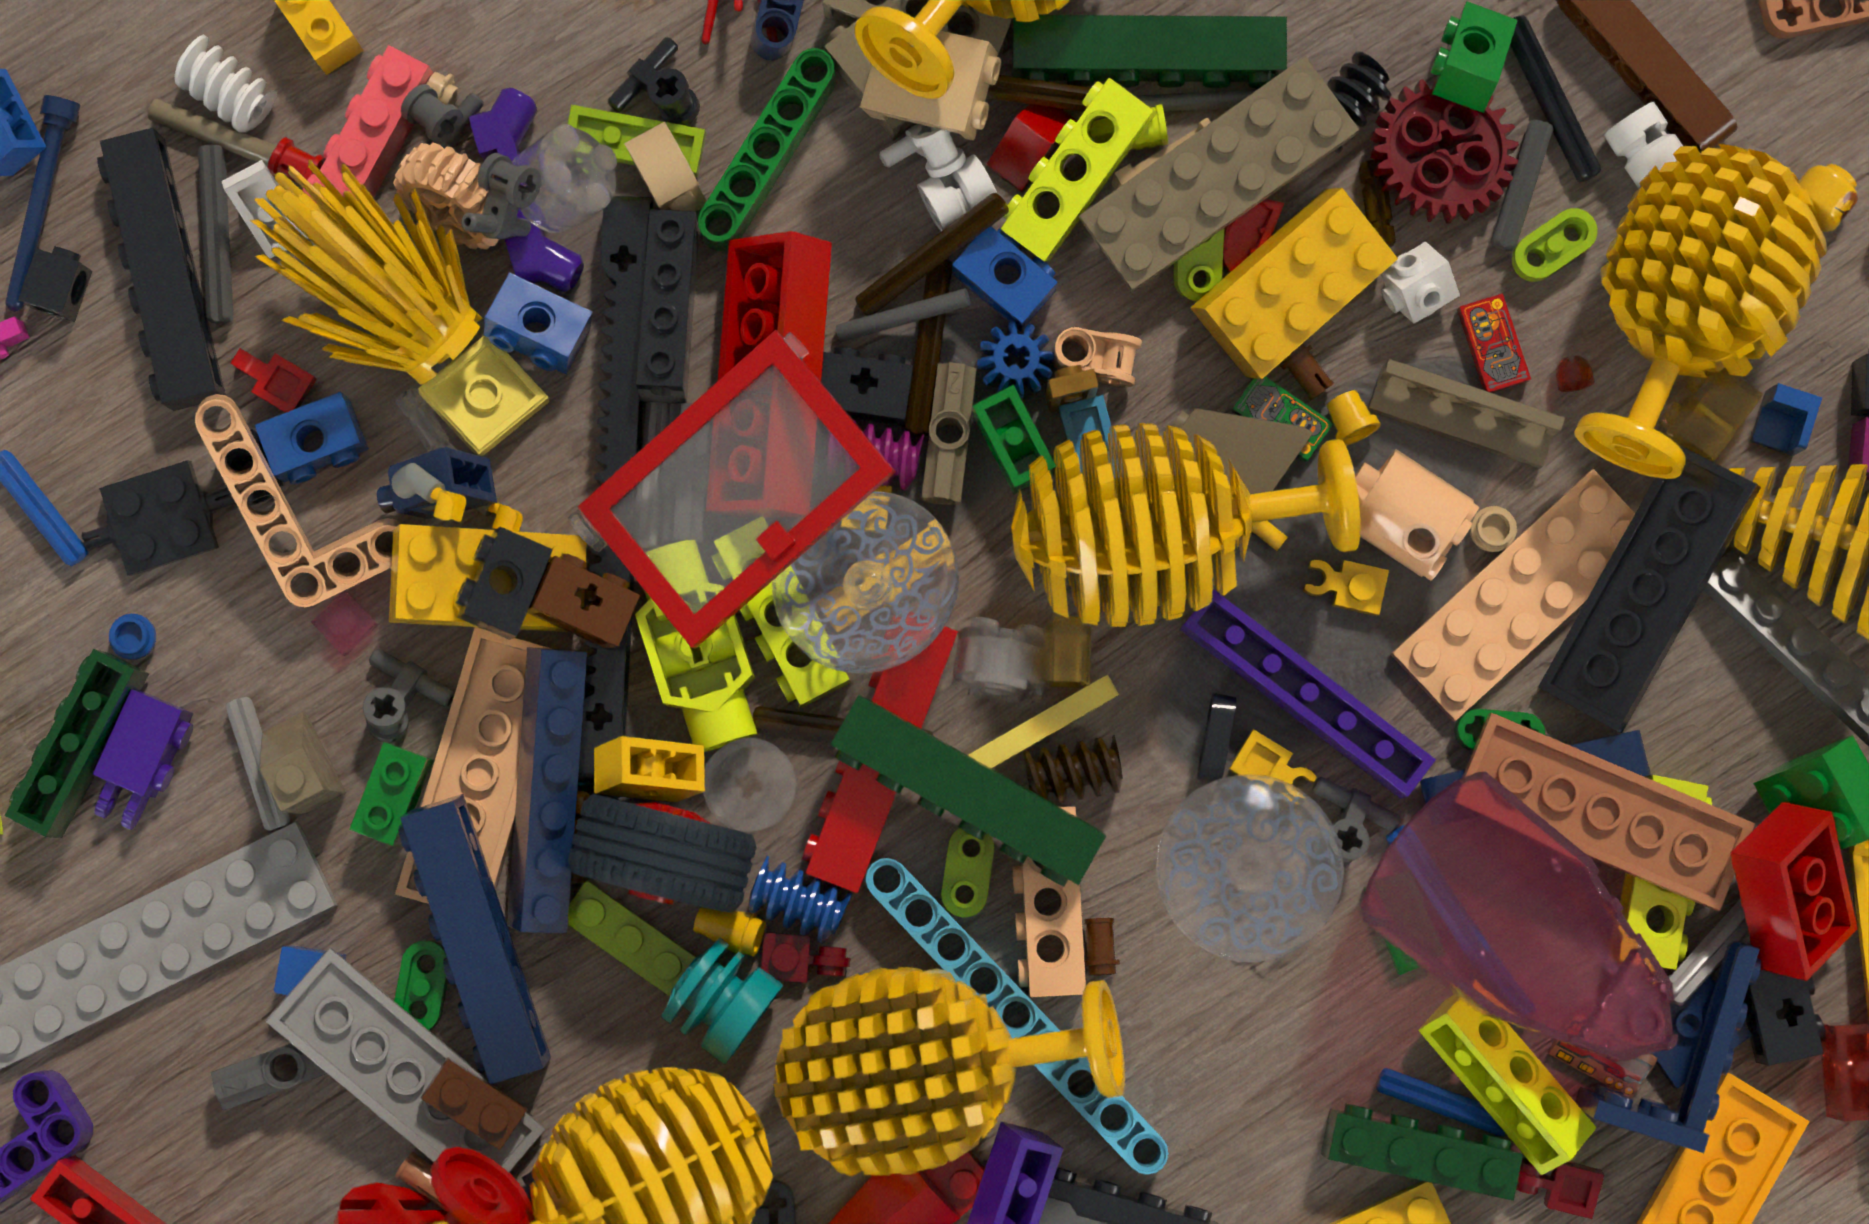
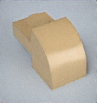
[624,122,706,212]

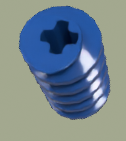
[749,856,853,944]

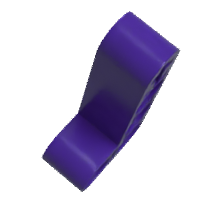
[0,1070,93,1203]

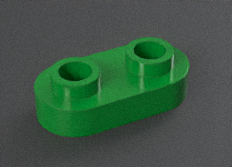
[394,940,448,1031]

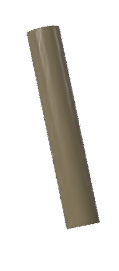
[148,99,277,166]

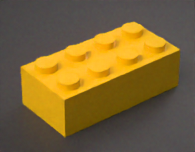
[1190,188,1398,379]
[389,524,587,632]

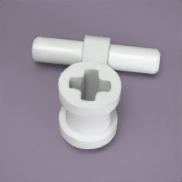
[879,124,966,178]

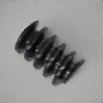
[1327,51,1392,153]

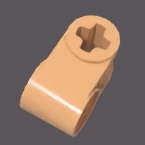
[1051,327,1142,387]

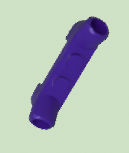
[469,87,584,292]

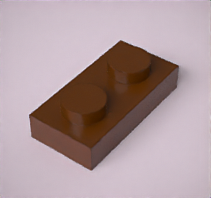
[421,1057,527,1150]

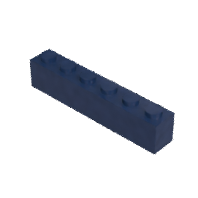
[507,647,587,933]
[399,794,551,1084]

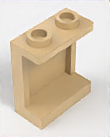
[860,31,1001,140]

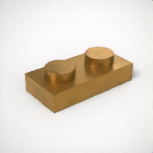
[1045,365,1099,413]

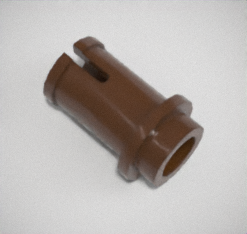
[1281,343,1334,401]
[1084,918,1120,976]

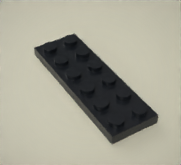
[1538,444,1761,733]

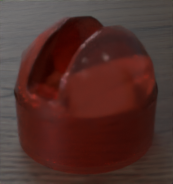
[1556,355,1595,392]

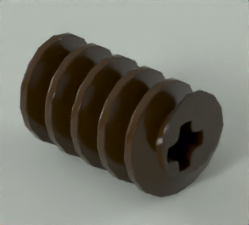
[1023,735,1123,803]

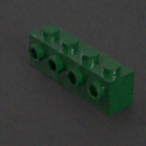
[4,649,149,838]
[1321,1103,1523,1201]

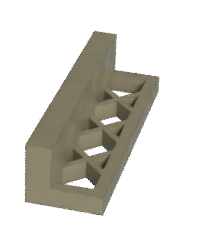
[1368,359,1565,469]

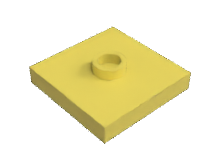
[418,336,549,457]

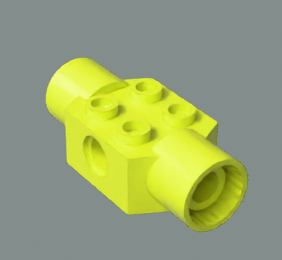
[635,540,758,752]

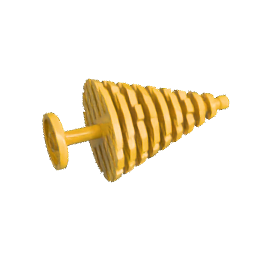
[1729,464,1869,641]

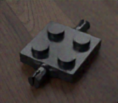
[81,460,236,576]

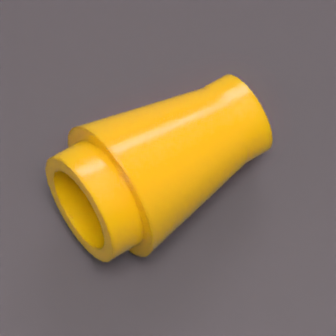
[693,907,766,956]

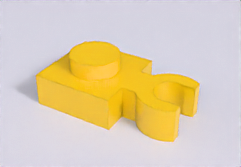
[1303,560,1389,616]
[1228,729,1317,803]

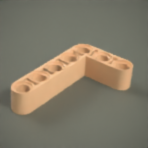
[195,394,402,607]

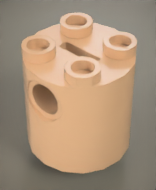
[1355,449,1479,581]

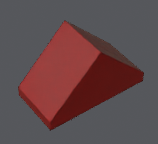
[986,104,1077,193]

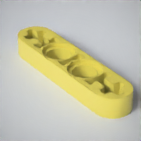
[968,675,1120,769]

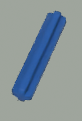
[0,450,89,566]
[1376,1068,1507,1137]

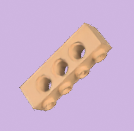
[1013,806,1086,997]

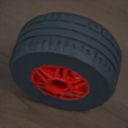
[568,794,757,913]

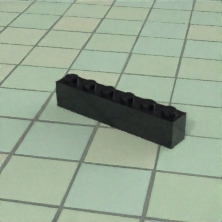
[97,128,226,411]

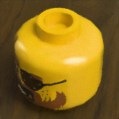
[1798,164,1858,232]

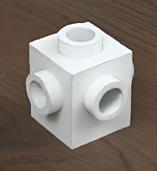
[1381,241,1460,324]

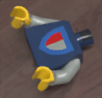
[377,447,523,532]

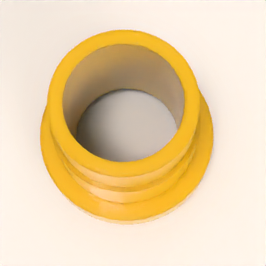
[1326,390,1381,446]

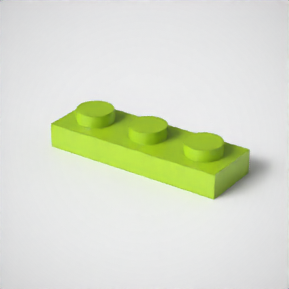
[563,105,706,177]
[568,880,696,996]

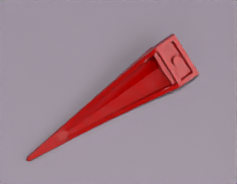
[828,1150,985,1224]

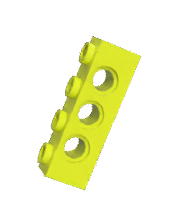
[1000,78,1157,262]
[712,516,851,708]
[1610,775,1712,970]
[1418,983,1597,1175]

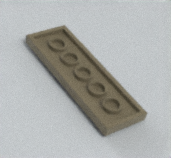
[1079,56,1359,293]

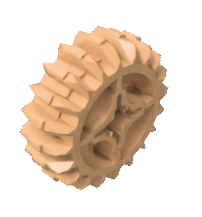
[393,143,499,250]

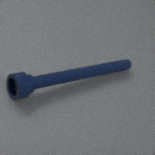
[5,95,81,312]

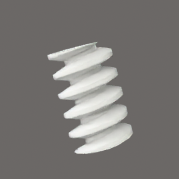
[174,35,277,133]

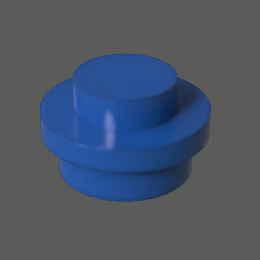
[109,614,156,660]

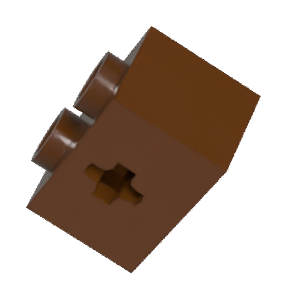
[527,553,640,649]

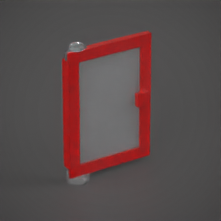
[568,330,896,649]

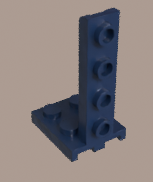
[1575,941,1761,1153]

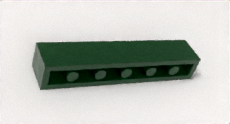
[1012,15,1287,89]
[830,694,1107,887]

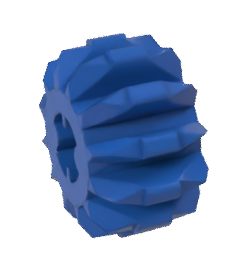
[977,321,1055,400]

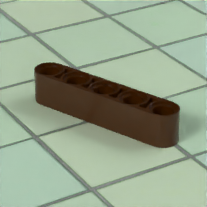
[1556,0,1737,153]

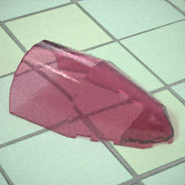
[1361,771,1678,1061]

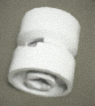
[1603,102,1683,188]
[917,154,997,232]

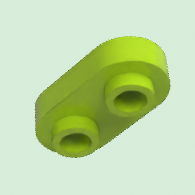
[1511,208,1598,282]
[1173,229,1224,301]
[941,828,994,918]

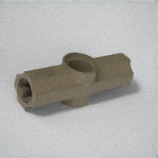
[921,362,977,506]

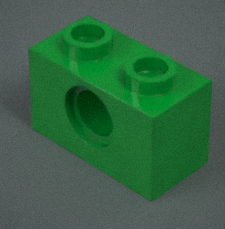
[1430,1,1518,113]
[972,385,1056,495]
[349,742,435,847]

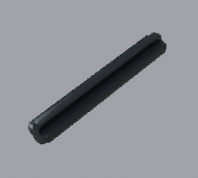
[1510,15,1601,182]

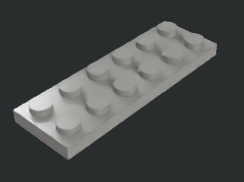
[266,947,545,1172]

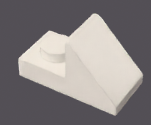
[221,160,308,259]

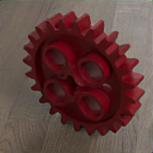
[1369,78,1519,224]

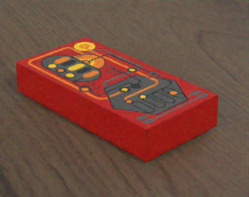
[1457,293,1531,393]

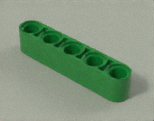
[698,48,836,251]

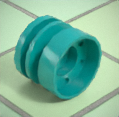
[661,938,784,1065]

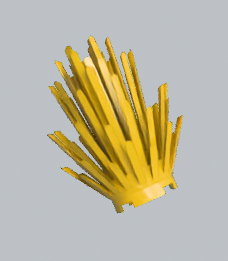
[250,159,483,384]

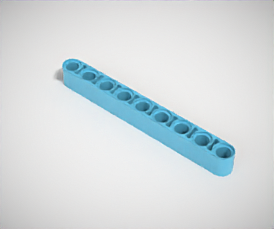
[866,858,1169,1175]

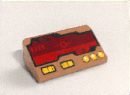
[1547,1013,1658,1098]

